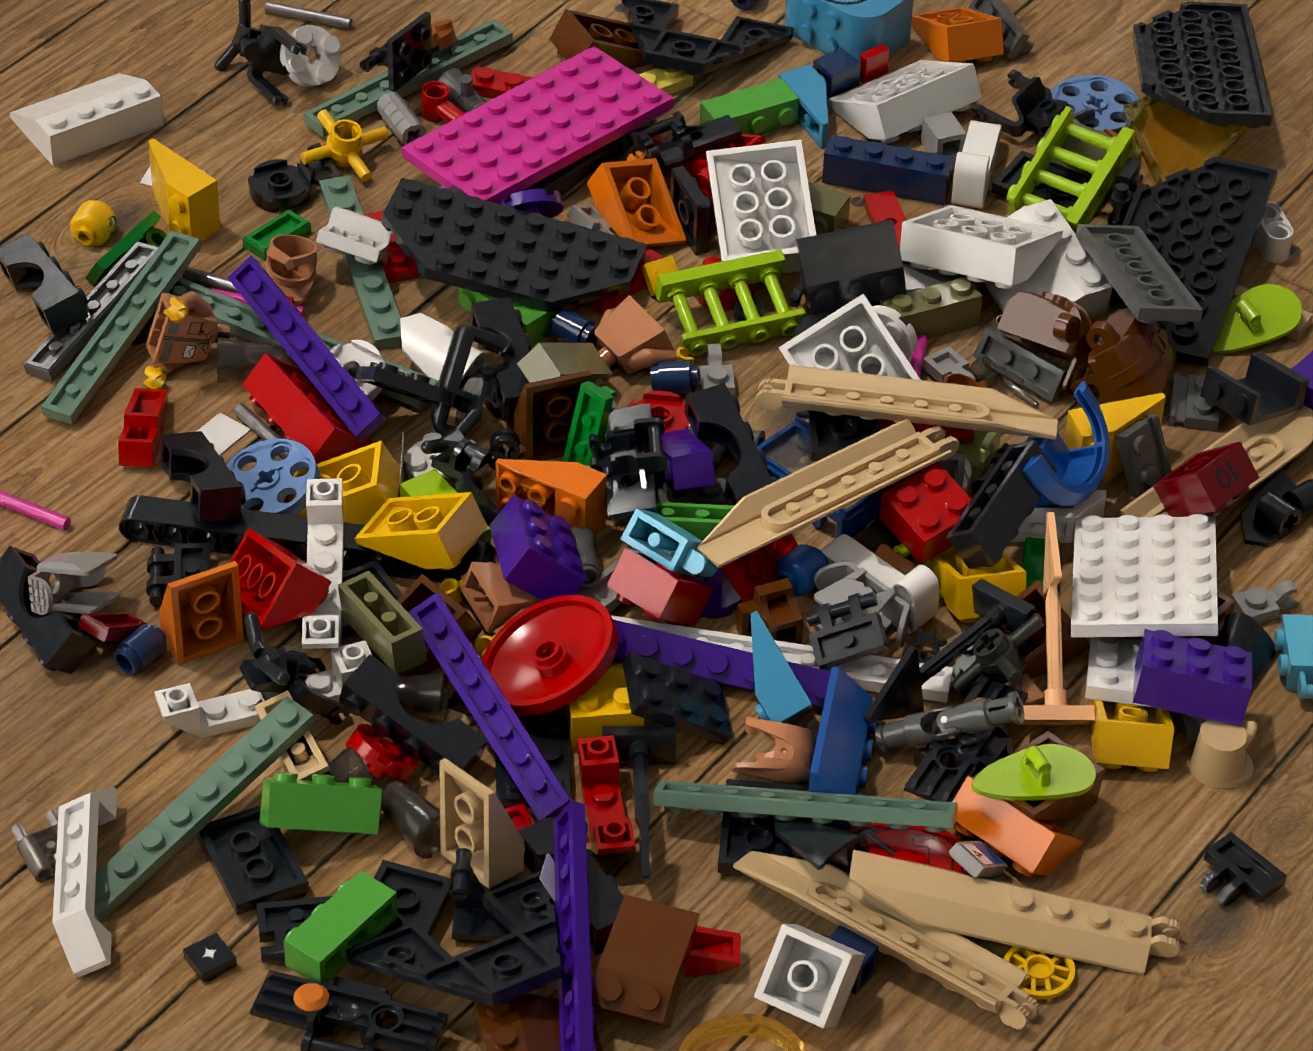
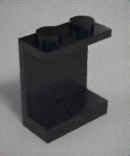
[1200,351,1309,425]

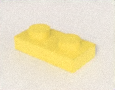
[639,68,693,95]

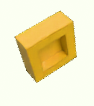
[640,255,678,297]

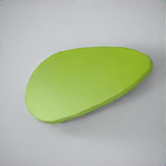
[1213,284,1302,354]
[971,744,1096,801]

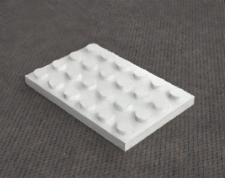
[1071,514,1218,637]

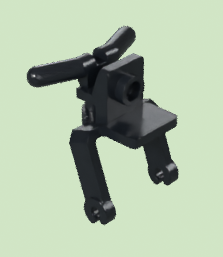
[214,0,308,106]
[972,70,1095,137]
[421,409,508,526]
[239,612,350,725]

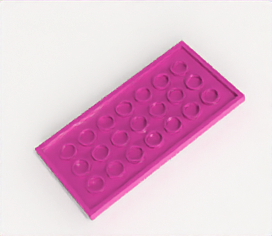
[401,46,674,204]

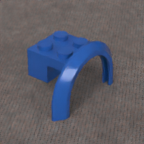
[1022,381,1109,508]

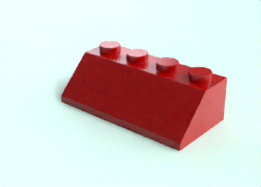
[242,353,374,464]
[229,528,332,629]

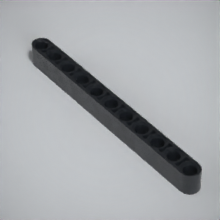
[118,495,498,583]

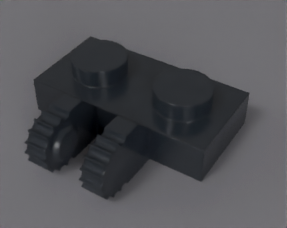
[1199,832,1287,907]

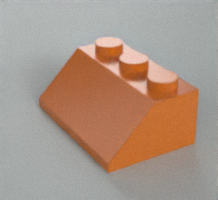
[952,776,1084,878]

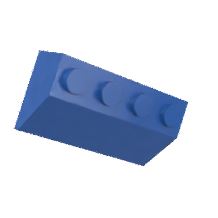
[809,666,877,830]

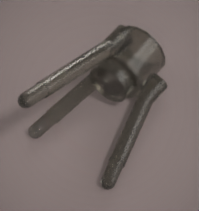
[969,355,1039,408]

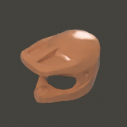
[264,234,317,306]
[732,717,815,784]

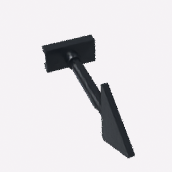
[864,578,1038,723]
[602,726,676,879]

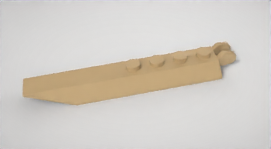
[756,365,1058,440]
[1120,405,1313,517]
[697,418,960,568]
[849,850,1181,975]
[733,851,1040,1030]

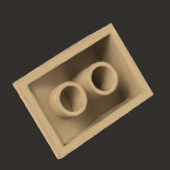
[439,758,525,889]

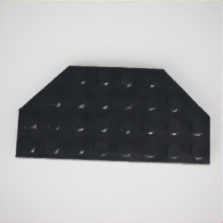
[1132,1,1272,128]
[1105,157,1278,367]
[381,178,647,312]

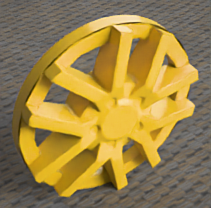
[1004,946,1075,1003]

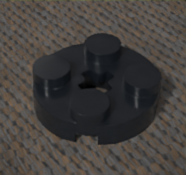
[248,159,312,212]

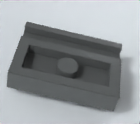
[1169,372,1220,431]
[1116,413,1172,497]

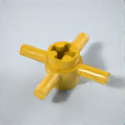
[300,110,388,182]

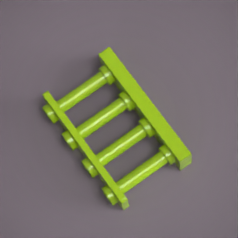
[1006,106,1136,234]
[655,249,806,356]

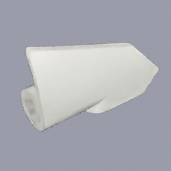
[400,313,486,381]

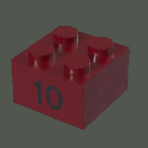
[1152,441,1260,517]

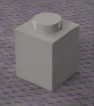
[921,112,966,160]

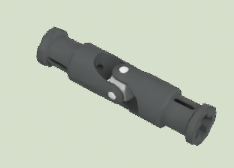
[875,691,1025,754]

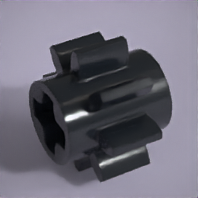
[905,626,948,663]

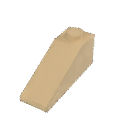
[255,690,330,780]

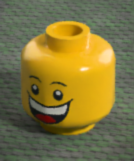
[69,200,117,246]

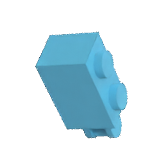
[621,508,717,577]
[1273,614,1313,700]

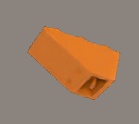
[495,459,607,536]

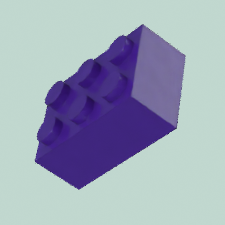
[489,495,586,601]
[1133,629,1252,727]

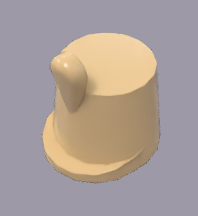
[1189,719,1257,789]

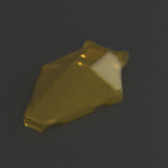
[1123,97,1246,185]

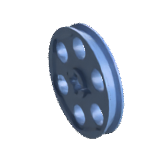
[1051,75,1141,134]
[226,439,320,516]

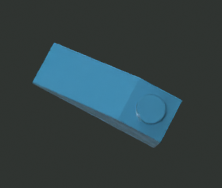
[778,64,828,149]
[750,610,814,724]

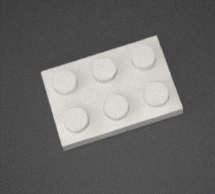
[1085,637,1151,707]

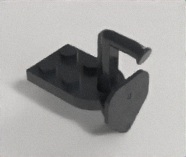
[355,324,513,437]

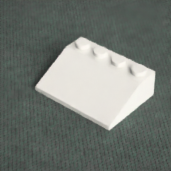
[827,60,982,143]
[10,73,163,166]
[706,140,816,273]
[983,199,1113,317]
[900,205,1063,289]
[779,294,920,380]

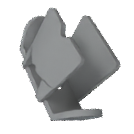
[28,551,121,615]
[814,560,910,647]

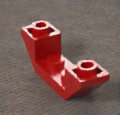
[577,735,636,855]

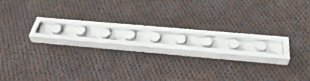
[611,615,953,703]

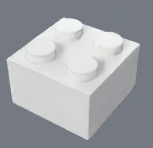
[754,924,865,1028]

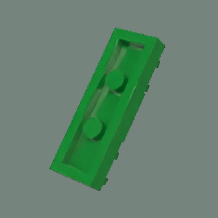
[85,210,167,286]
[562,381,617,465]

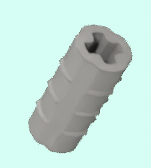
[377,92,426,146]

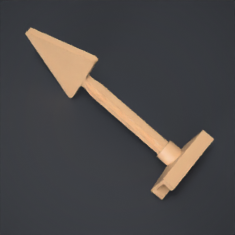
[1018,512,1095,726]

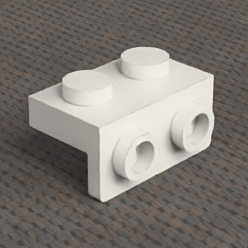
[316,206,393,264]

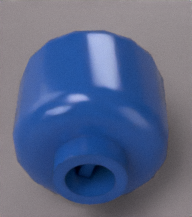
[776,544,828,596]

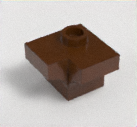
[736,578,803,644]

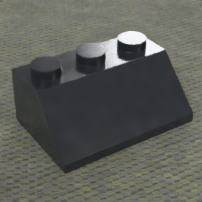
[796,219,907,314]

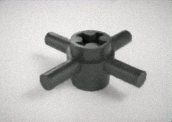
[951,615,1044,693]

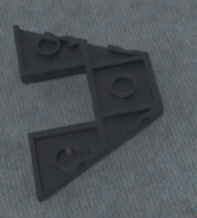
[621,0,794,75]
[346,871,562,1007]

